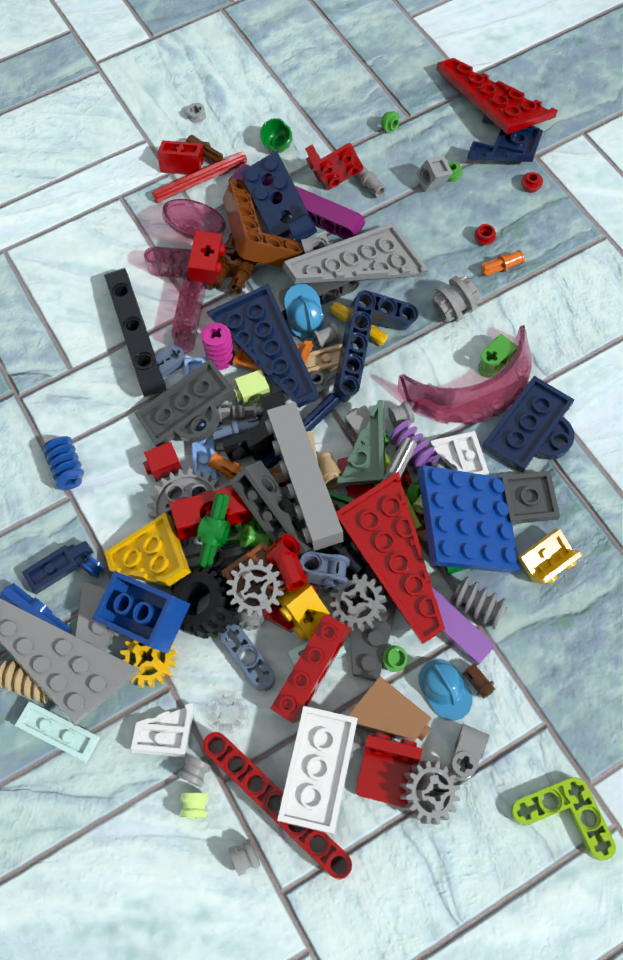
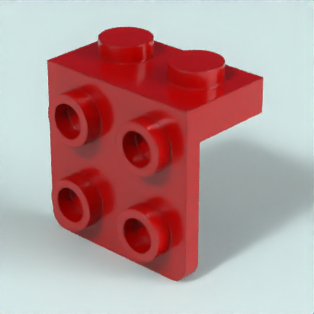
[305,143,364,190]
[356,733,423,808]

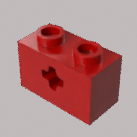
[188,230,226,284]

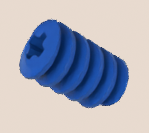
[43,436,84,490]

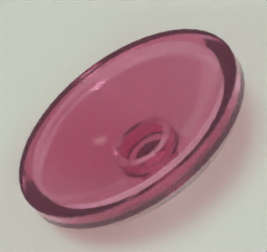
[162,199,226,240]

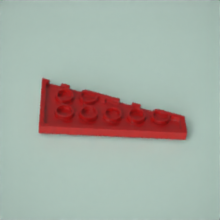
[336,471,445,645]

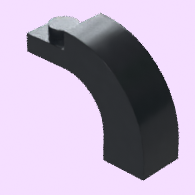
[222,391,287,462]

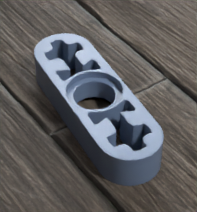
[220,624,275,691]

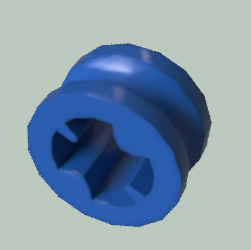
[80,555,105,579]

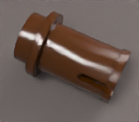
[462,663,496,699]

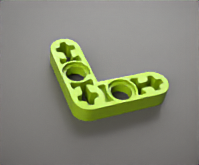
[510,777,616,861]

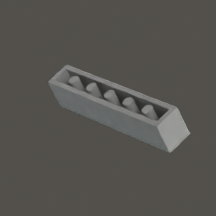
[265,402,344,551]

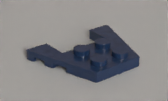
[467,114,543,162]

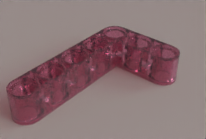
[144,246,207,353]

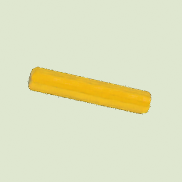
[330,301,388,346]

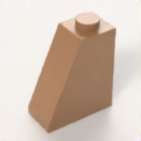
[348,676,432,742]

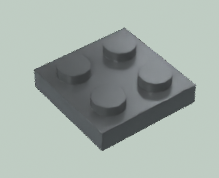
[501,471,560,524]

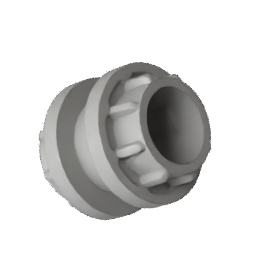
[432,276,481,322]

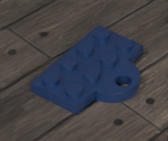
[482,376,575,473]

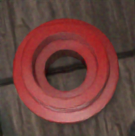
[521,172,543,193]
[474,224,496,245]

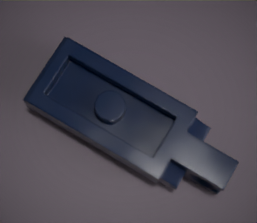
[22,540,94,595]

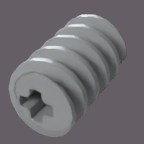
[449,576,507,630]

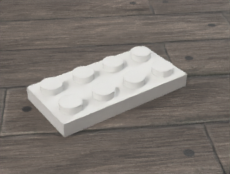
[277,706,358,835]

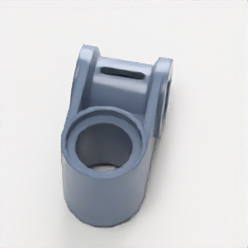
[300,551,350,588]

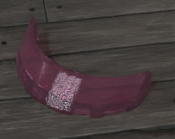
[397,325,532,425]

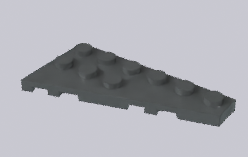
[344,537,397,682]

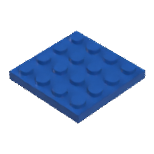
[417,465,520,573]

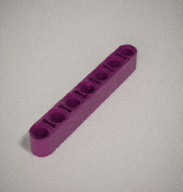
[229,164,365,239]

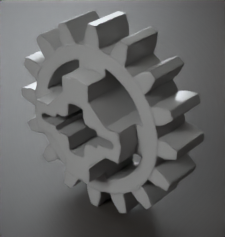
[226,559,284,617]
[330,574,387,632]
[400,761,460,825]

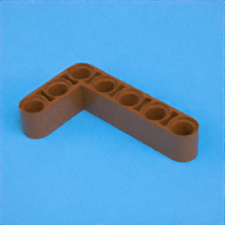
[223,178,303,268]

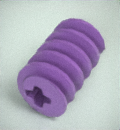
[389,419,440,474]

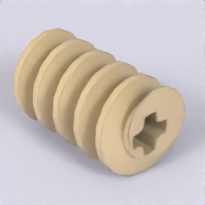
[0,660,50,704]

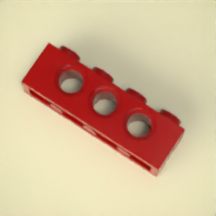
[270,613,352,723]

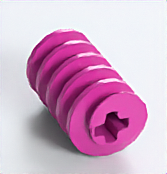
[201,322,235,370]

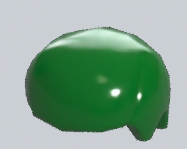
[260,118,293,153]

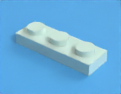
[15,701,100,763]

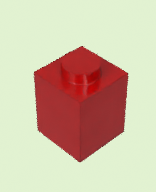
[143,442,183,482]

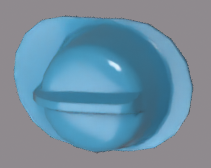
[284,284,323,338]
[418,659,472,721]

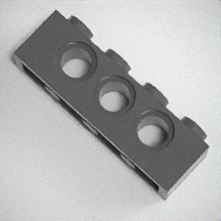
[229,461,313,558]

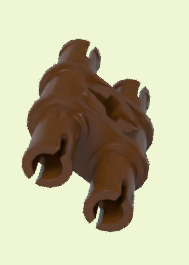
[208,233,258,294]

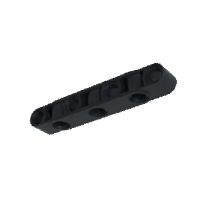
[104,267,167,397]

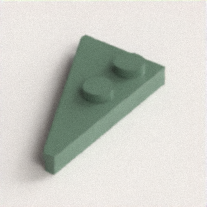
[337,400,386,486]

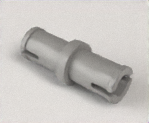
[356,164,387,198]

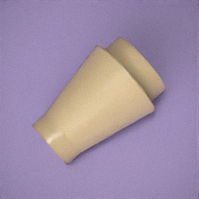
[318,452,342,489]

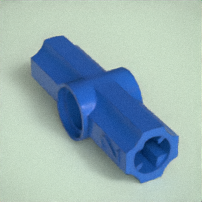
[0,583,71,633]

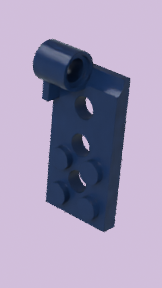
[240,150,317,243]

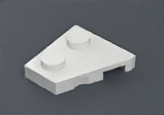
[430,431,489,476]
[131,703,195,758]

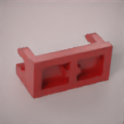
[157,140,204,175]

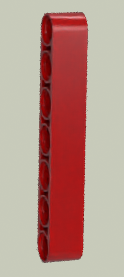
[203,732,352,880]

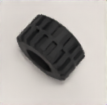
[170,567,238,639]

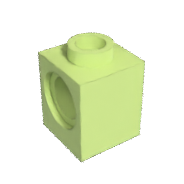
[233,369,270,406]

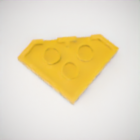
[104,512,191,586]

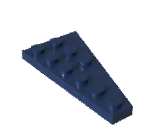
[206,284,320,408]

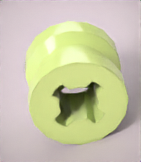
[179,793,209,819]

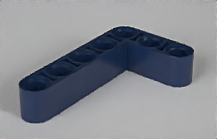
[333,290,419,402]

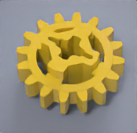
[120,640,178,689]

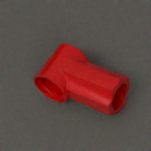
[265,534,308,591]

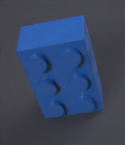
[92,571,190,654]

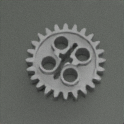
[147,468,223,548]

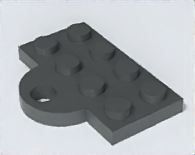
[134,359,236,447]

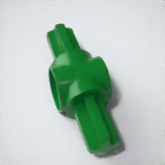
[197,493,230,569]

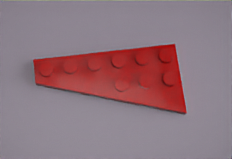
[436,58,558,134]

